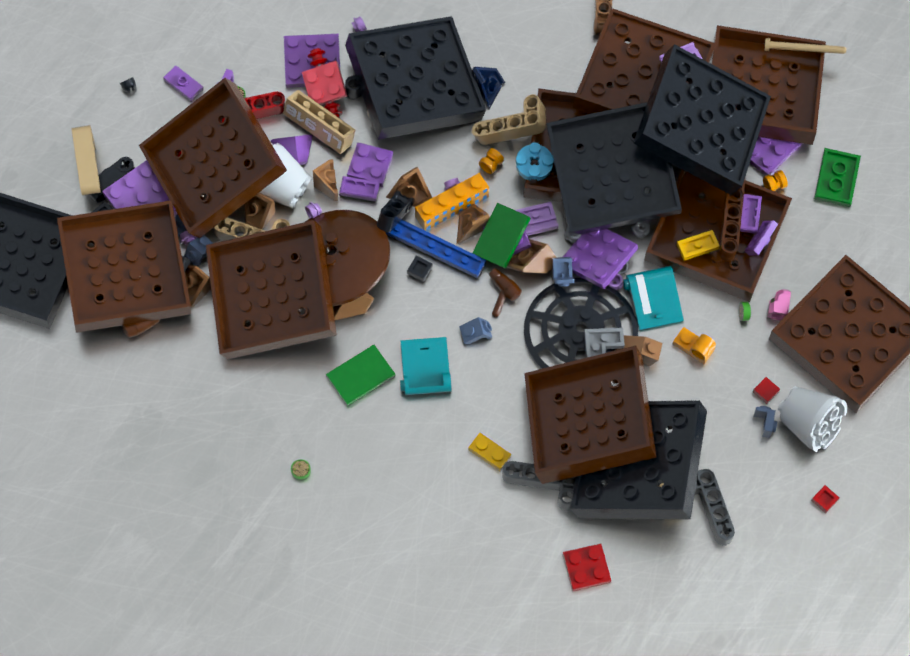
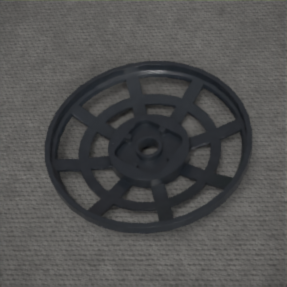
[524,278,638,369]

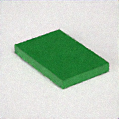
[814,148,861,207]
[473,203,531,269]
[326,345,396,406]

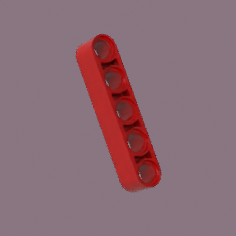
[222,91,286,122]

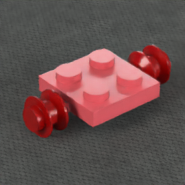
[302,48,348,118]

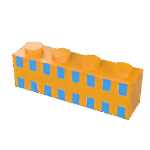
[415,173,489,231]

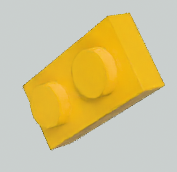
[677,230,720,261]
[468,433,511,471]

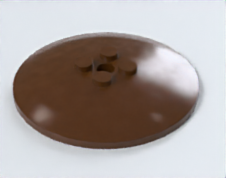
[293,210,390,306]

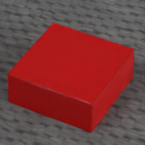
[753,377,780,404]
[811,485,840,513]

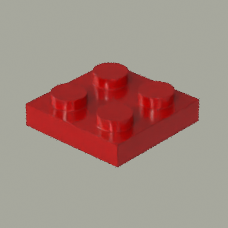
[563,544,611,592]

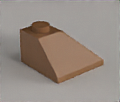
[507,239,557,273]

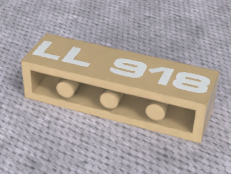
[283,90,356,154]

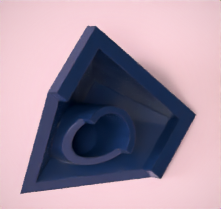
[472,67,505,109]

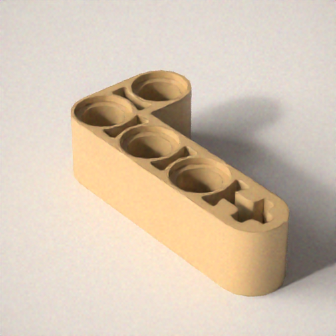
[472,94,546,145]
[71,125,101,196]
[214,217,290,241]

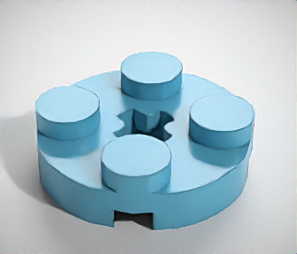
[516,143,554,181]

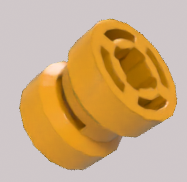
[478,148,504,174]
[763,170,788,192]

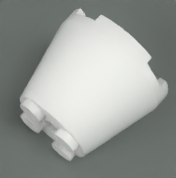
[259,143,312,208]
[778,386,847,452]

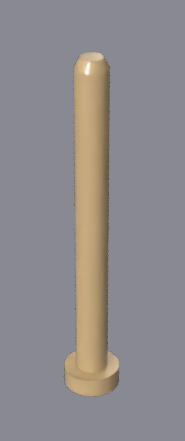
[764,38,847,54]

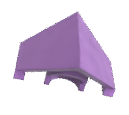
[271,134,313,165]

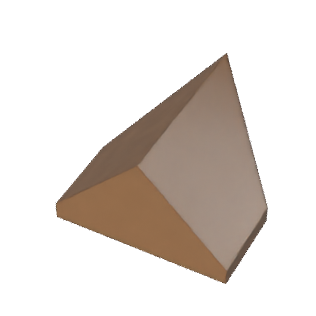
[313,159,338,201]
[386,167,432,207]
[244,193,276,230]
[456,204,489,245]
[185,265,211,308]
[333,293,374,320]

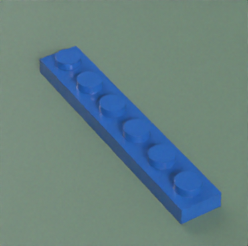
[386,219,486,279]

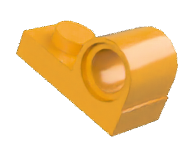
[672,327,716,364]

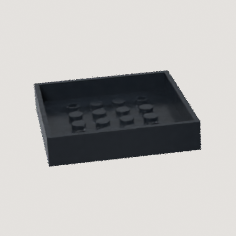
[345,16,487,140]
[633,44,771,195]
[546,102,682,236]
[0,193,73,329]
[570,400,707,520]

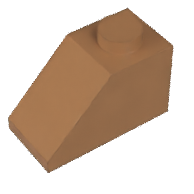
[616,335,663,366]

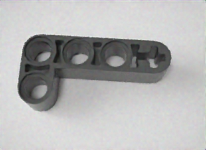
[502,461,576,511]
[695,469,735,546]

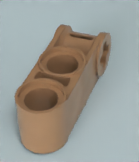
[593,0,612,35]

